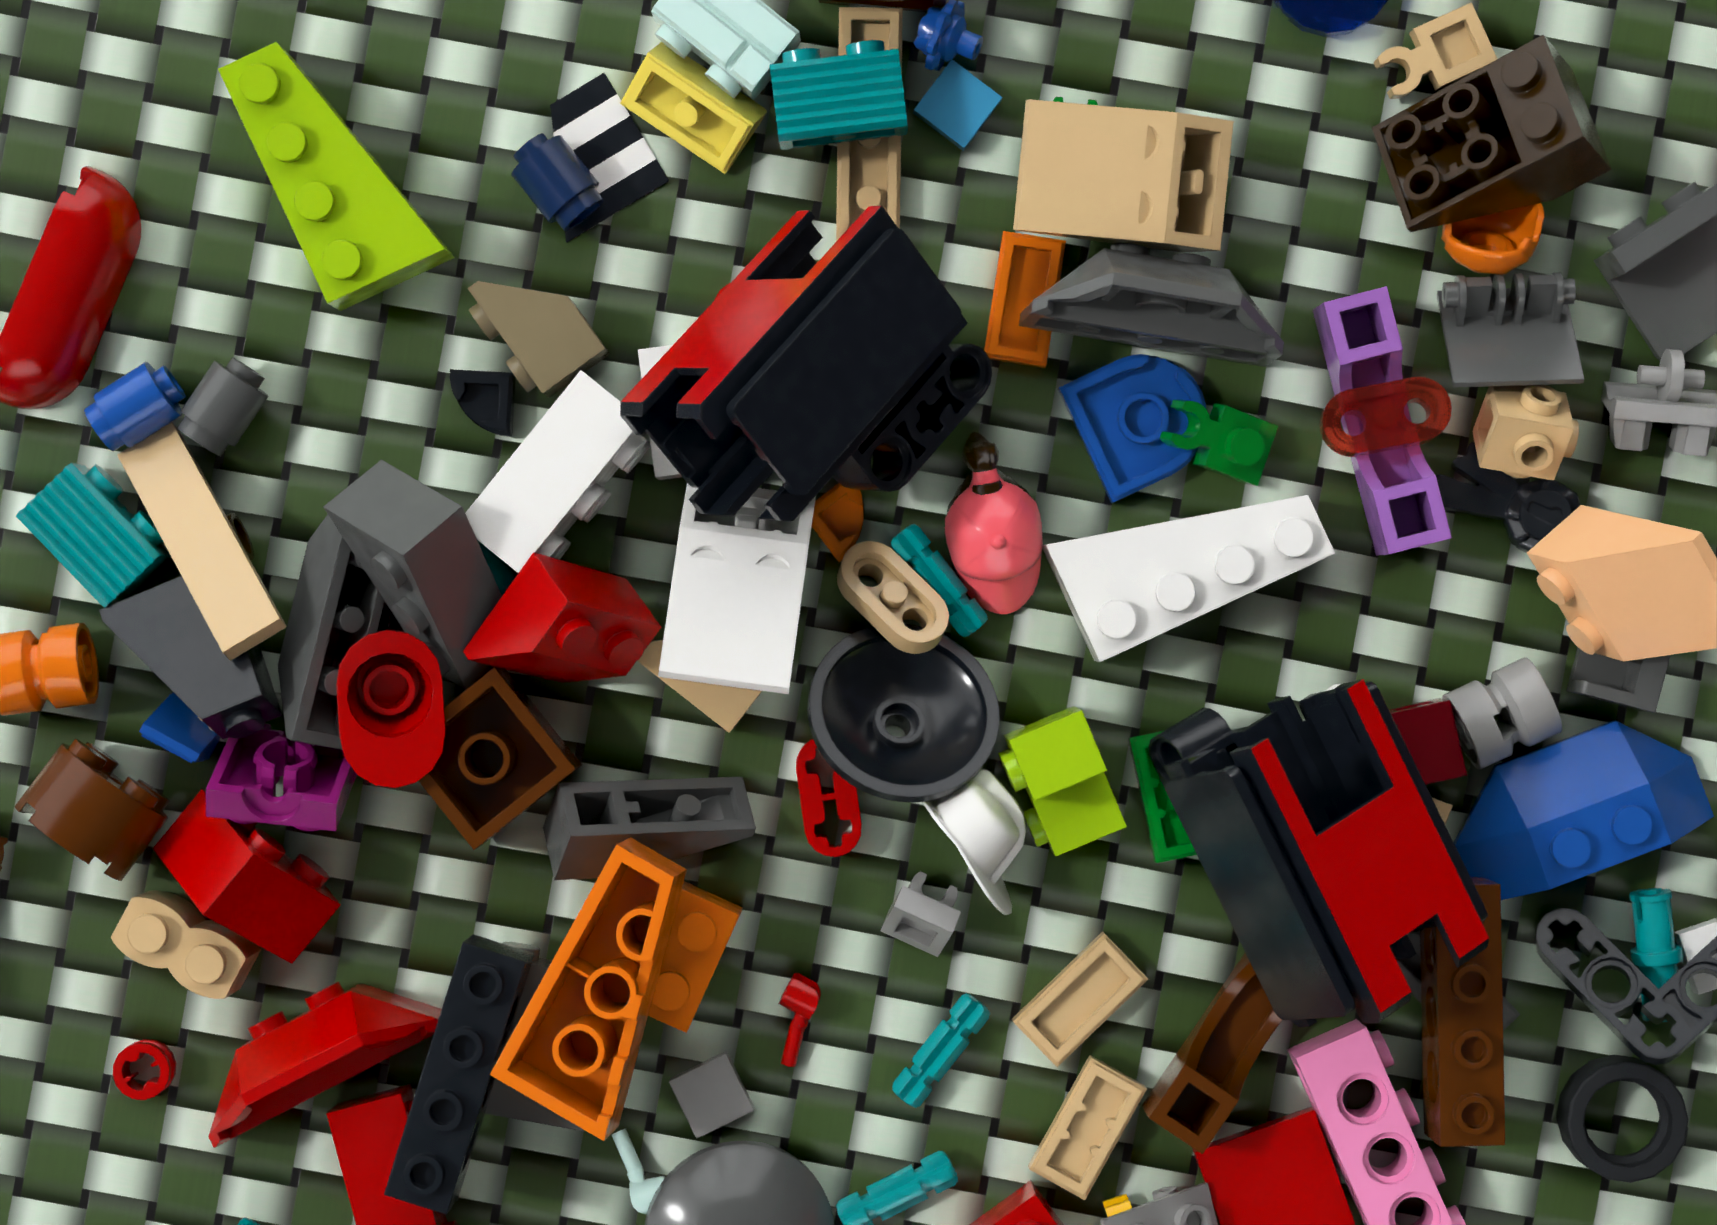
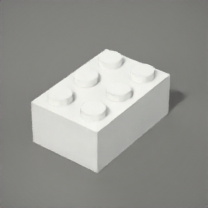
[465,370,651,573]

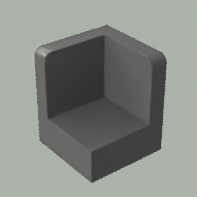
[1566,648,1671,713]

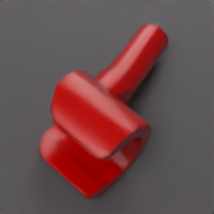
[778,973,821,1067]

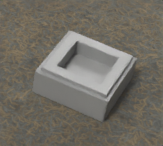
[669,1051,754,1139]

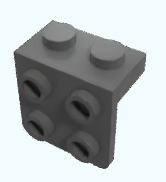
[1593,182,1717,361]

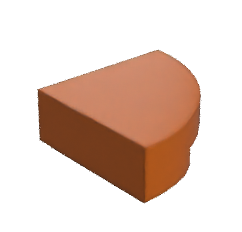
[812,483,864,563]

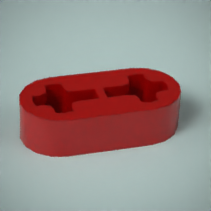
[796,738,862,857]

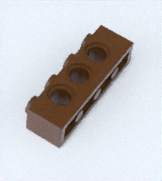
[1420,877,1505,1147]

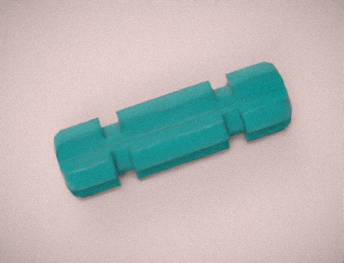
[891,524,988,637]
[892,993,990,1108]
[836,1151,958,1225]

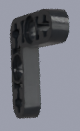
[1535,908,1717,1065]

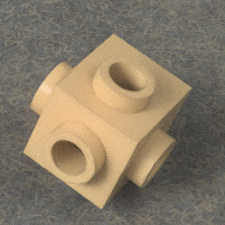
[1472,385,1579,481]

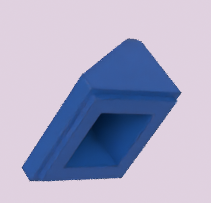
[139,692,220,763]

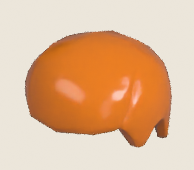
[1441,203,1545,274]

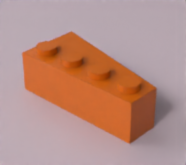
[490,837,687,1141]

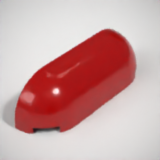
[0,166,141,409]

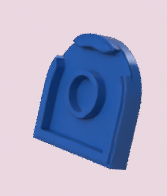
[1058,354,1207,503]

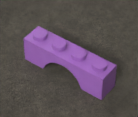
[1313,286,1452,556]

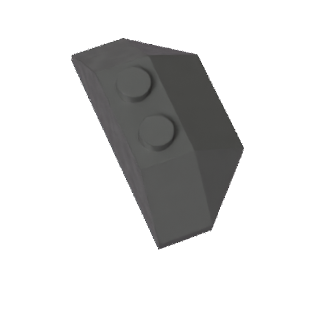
[1019,243,1284,367]
[278,514,405,750]

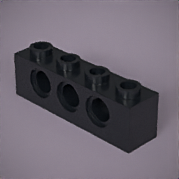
[384,934,535,1215]

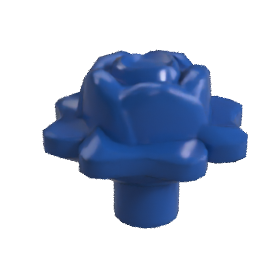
[913,0,983,71]

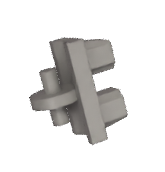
[1601,349,1717,456]

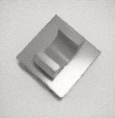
[880,871,961,957]

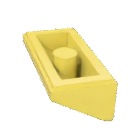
[620,42,767,174]

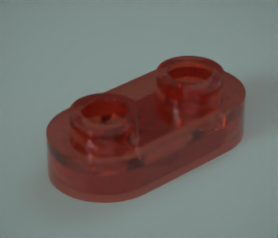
[1319,377,1452,457]

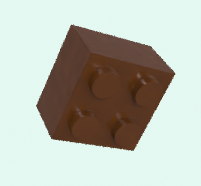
[419,667,582,850]

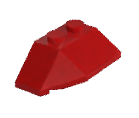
[208,981,442,1148]

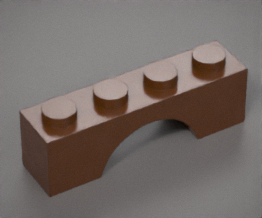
[1142,953,1282,1154]

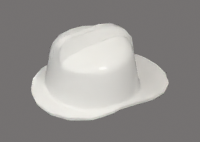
[923,769,1026,915]

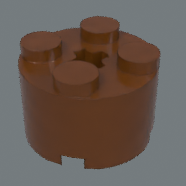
[14,738,170,881]

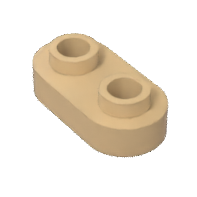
[837,541,949,654]

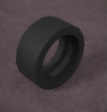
[1556,1055,1688,1183]

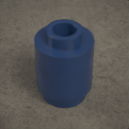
[511,133,604,231]

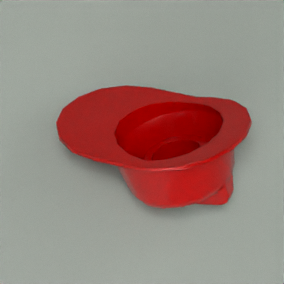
[336,630,445,788]

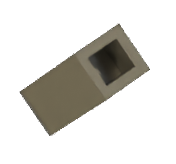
[467,281,610,398]

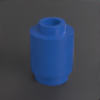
[84,362,186,451]

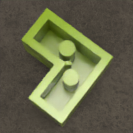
[998,706,1127,857]

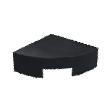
[450,369,515,437]

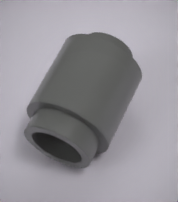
[177,357,269,456]

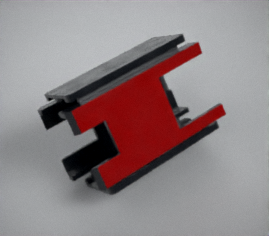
[620,205,992,521]
[1149,679,1489,1027]

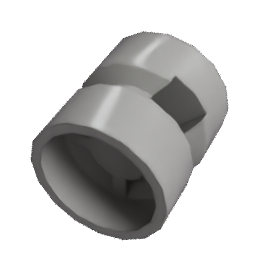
[1442,657,1562,770]

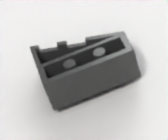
[323,459,502,690]

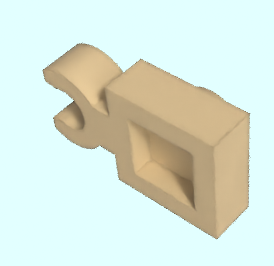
[1373,2,1497,99]

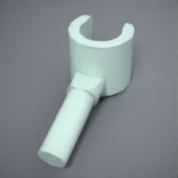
[612,1128,665,1214]

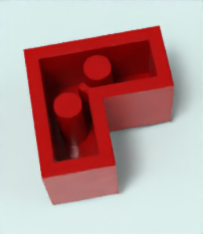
[153,789,341,964]

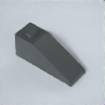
[543,777,756,880]

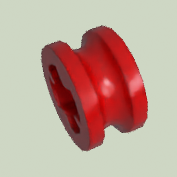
[112,1039,177,1100]

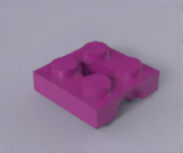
[206,723,357,831]

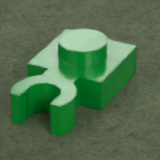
[1160,399,1278,486]

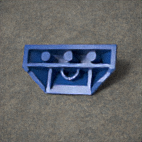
[1454,721,1714,900]

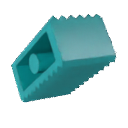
[770,40,908,150]
[16,463,171,608]

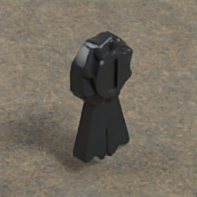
[1436,442,1581,553]

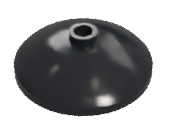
[807,624,1000,802]

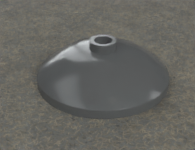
[645,1141,834,1225]

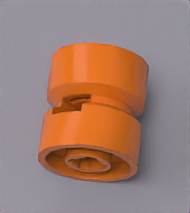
[0,623,99,716]

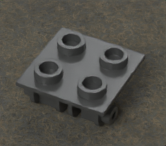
[1437,272,1584,388]

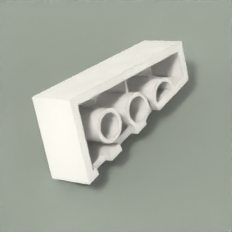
[1042,495,1335,662]

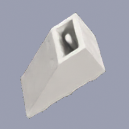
[658,483,816,694]

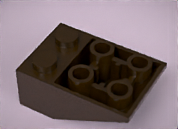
[1372,34,1612,232]

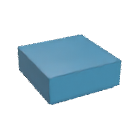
[913,59,1003,151]

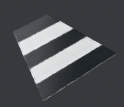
[550,73,669,243]

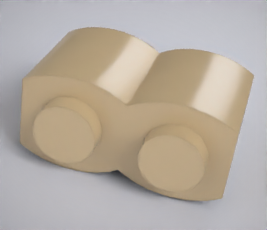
[111,890,261,999]

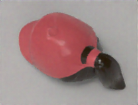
[945,432,1043,615]

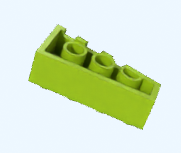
[218,42,455,311]

